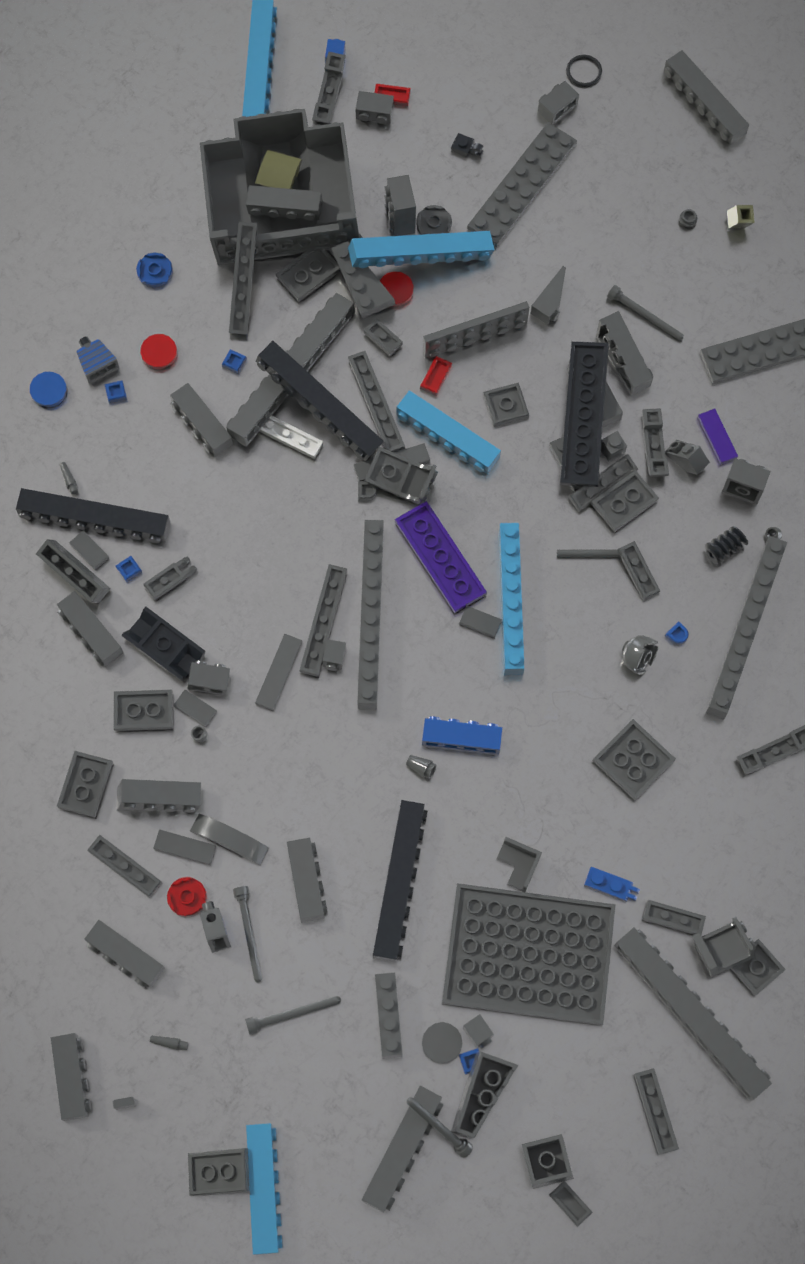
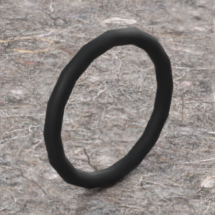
[566,54,602,87]

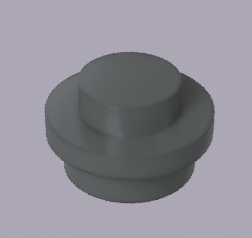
[679,209,698,227]

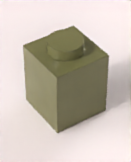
[727,205,755,228]

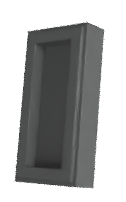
[69,530,109,570]
[459,606,502,638]
[174,690,217,727]
[549,1181,593,1227]

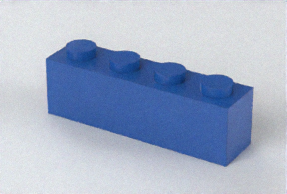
[422,716,503,755]

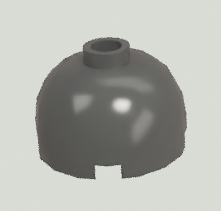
[622,635,658,675]

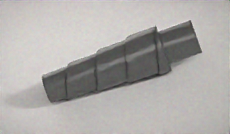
[59,462,78,494]
[150,1035,188,1050]

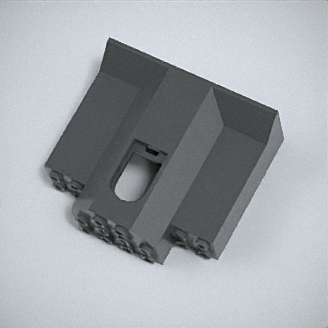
[200,109,360,265]

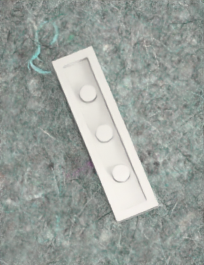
[259,415,323,459]

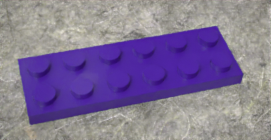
[395,501,487,613]

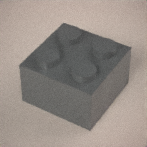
[722,458,771,504]
[522,1134,574,1189]

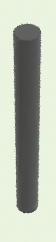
[557,549,620,557]

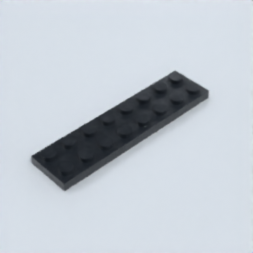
[560,341,609,487]

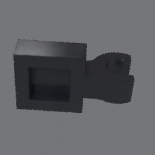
[451,133,484,157]

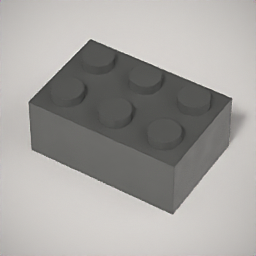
[384,175,416,236]

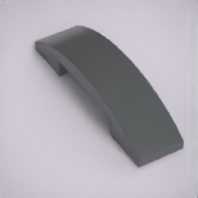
[312,51,346,124]
[642,408,669,477]
[736,725,805,775]
[190,813,269,865]

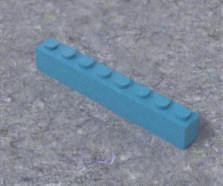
[242,0,277,117]
[348,231,495,268]
[499,523,524,675]

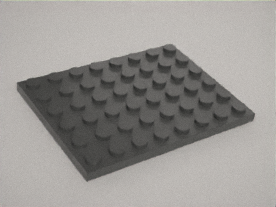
[442,883,616,1025]

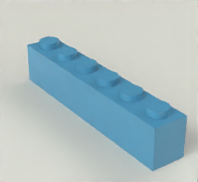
[396,390,501,474]
[246,1123,283,1255]

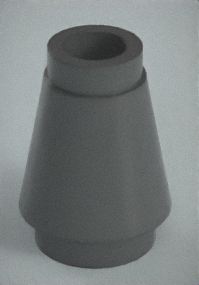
[406,755,437,779]

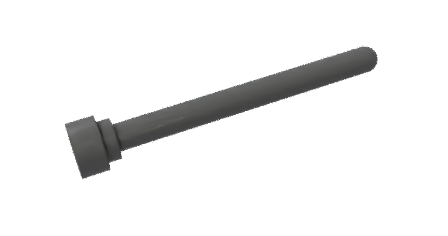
[607,285,684,340]
[233,886,262,982]
[245,996,341,1035]
[407,1097,473,1158]

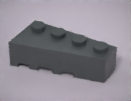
[331,241,395,319]
[596,311,653,395]
[117,779,201,812]
[451,1051,519,1139]

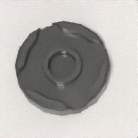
[416,205,452,235]
[422,1022,463,1064]

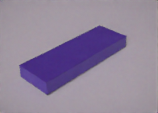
[697,408,738,465]

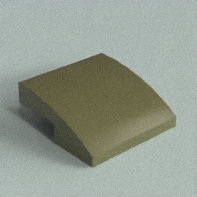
[255,150,302,189]

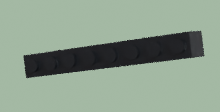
[255,340,384,461]
[16,488,170,543]
[373,800,428,963]

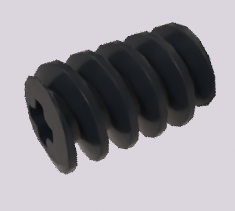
[705,526,748,565]

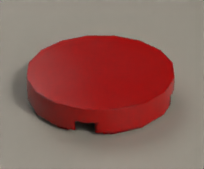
[380,271,414,307]
[140,334,177,370]
[167,877,207,917]

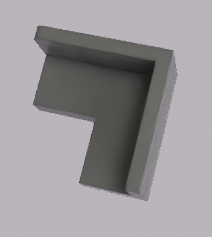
[497,837,542,892]

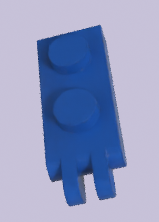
[584,866,640,902]

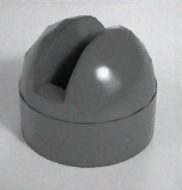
[765,527,782,539]
[191,725,207,743]

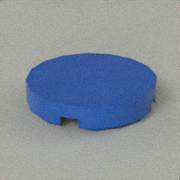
[136,252,173,288]
[30,372,67,407]

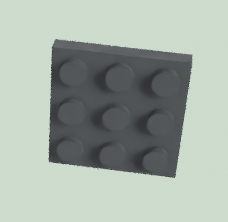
[592,719,676,801]

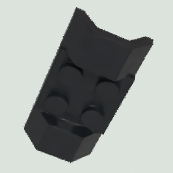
[121,606,206,681]

